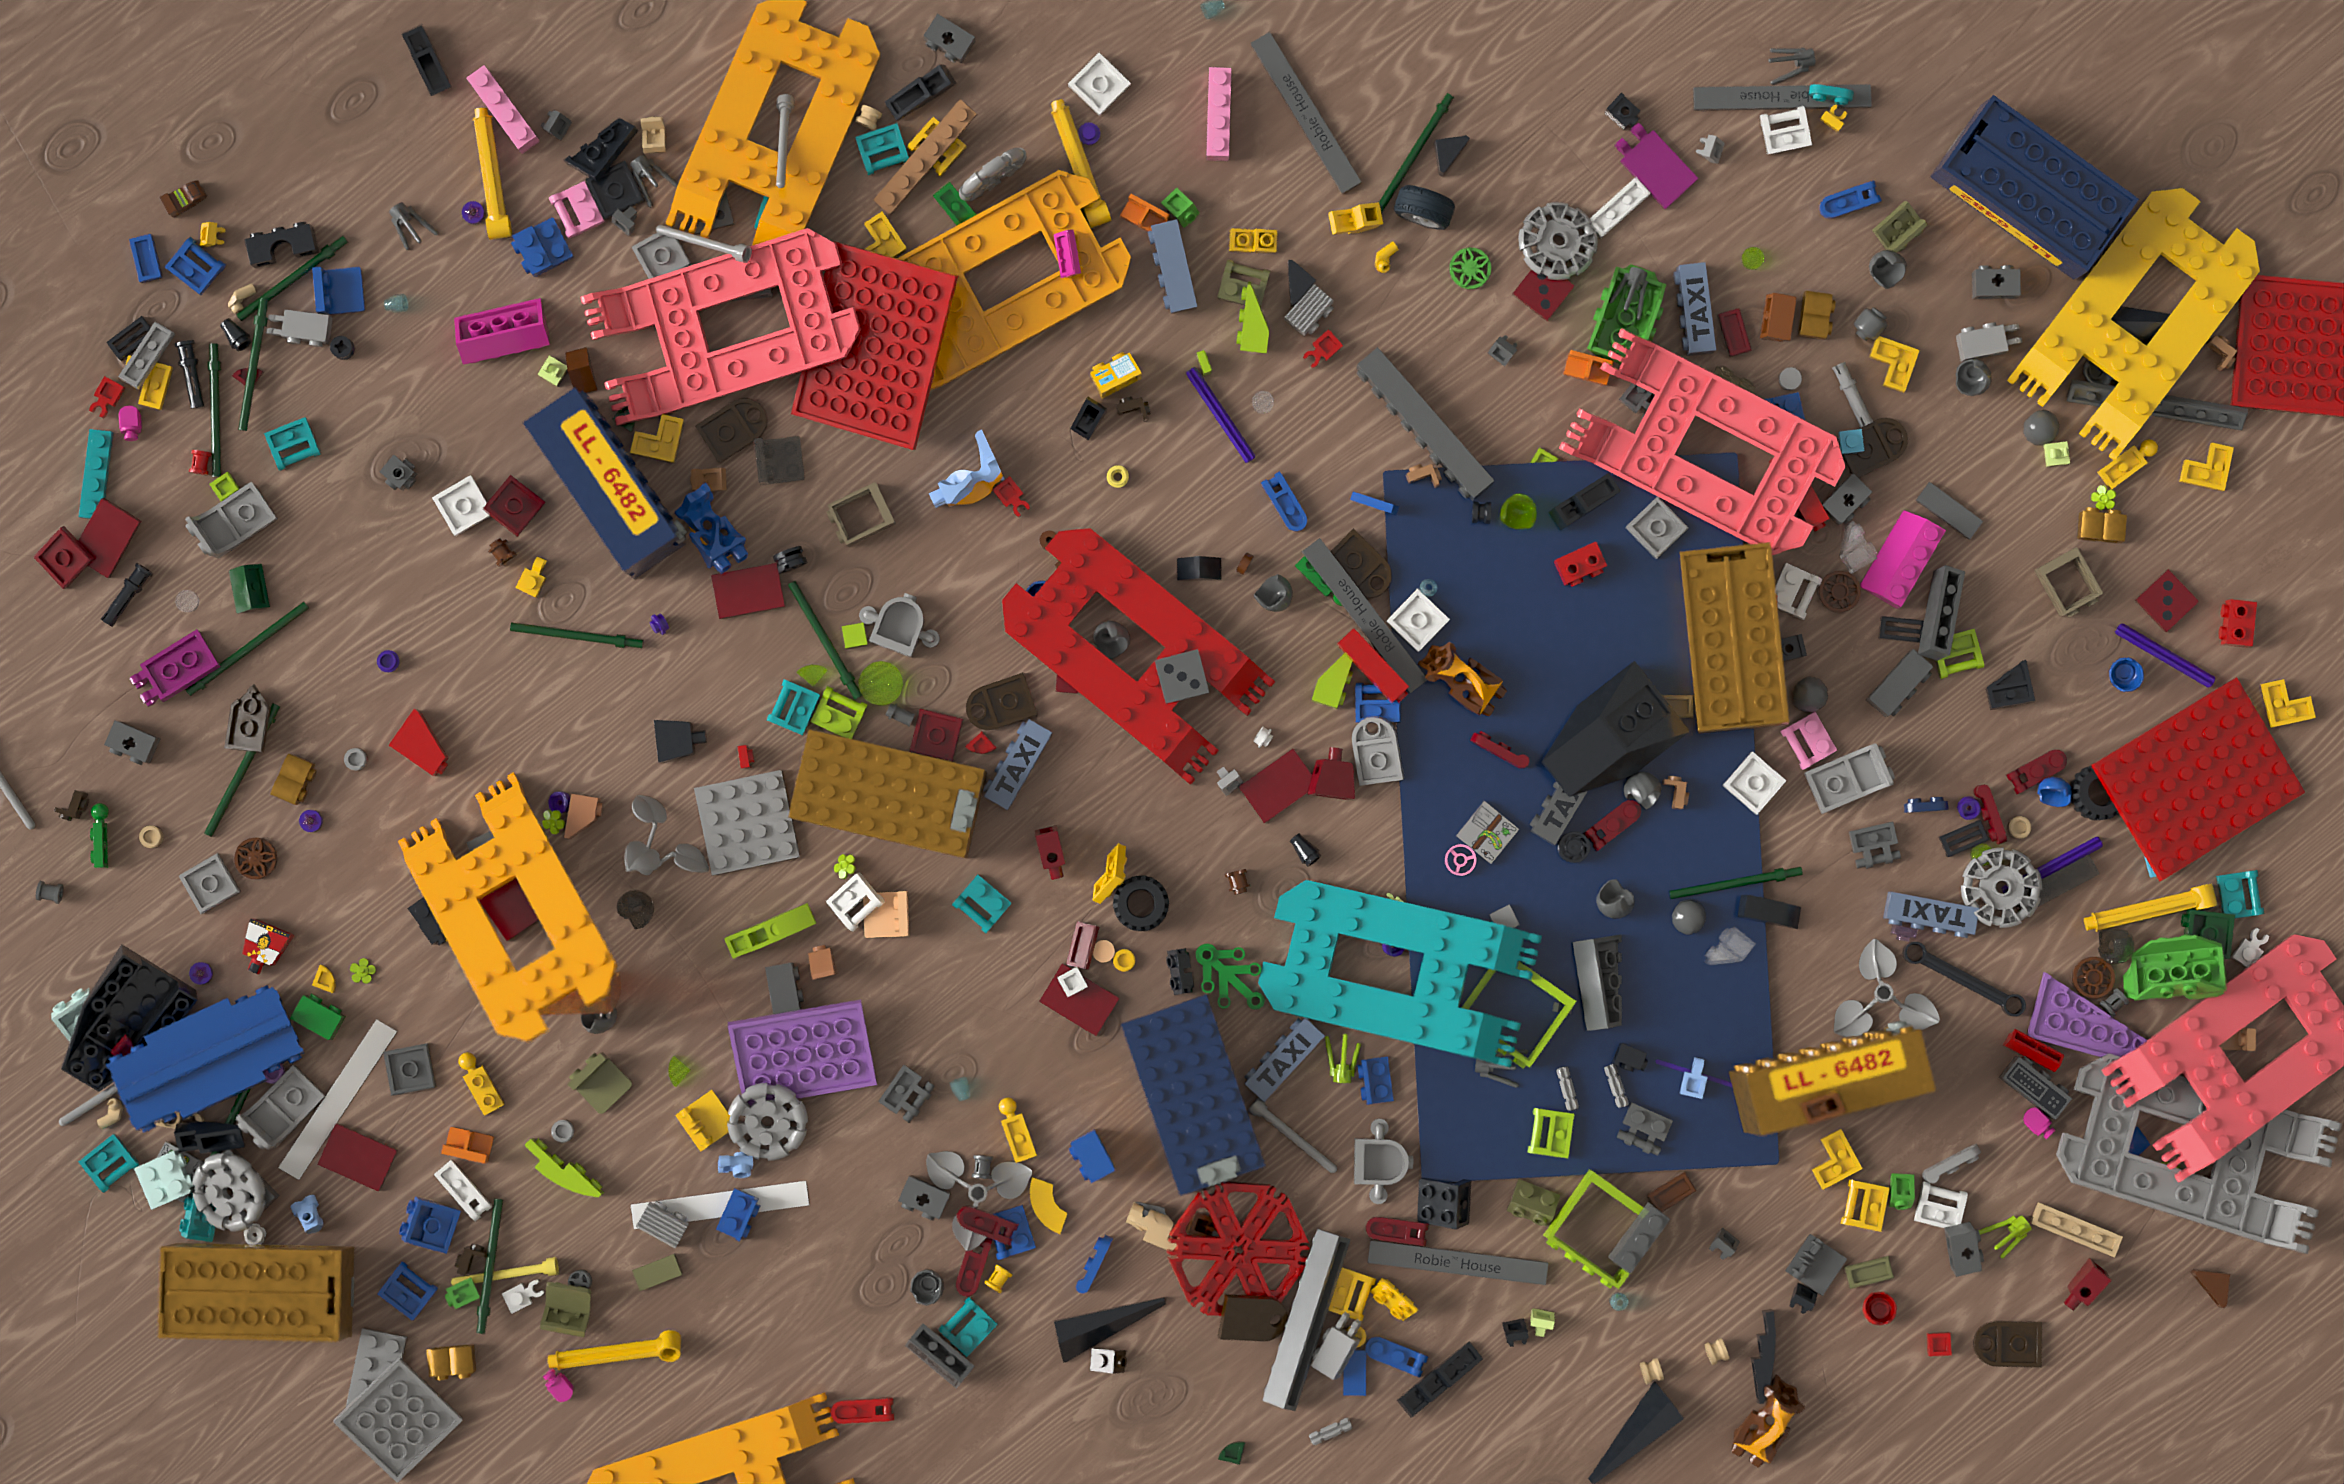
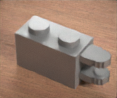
[266,310,333,347]
[1956,322,2023,362]
[1311,1312,1361,1380]

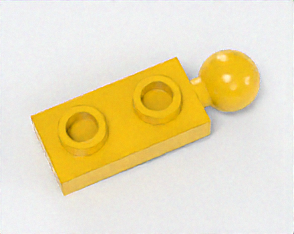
[2097,439,2158,489]
[458,1052,504,1116]
[999,1097,1037,1163]

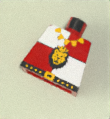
[242,918,294,975]

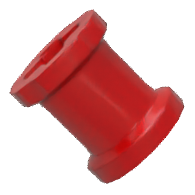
[189,450,212,475]

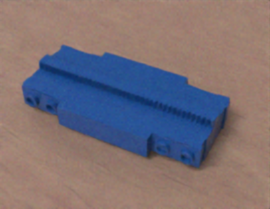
[106,985,305,1133]

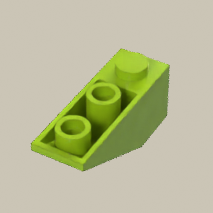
[1236,281,1269,353]
[1311,653,1353,709]

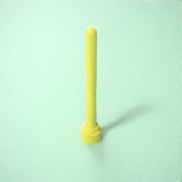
[451,1257,559,1285]

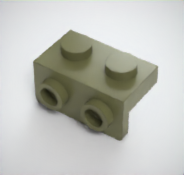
[1872,201,1928,253]
[1507,1179,1560,1227]

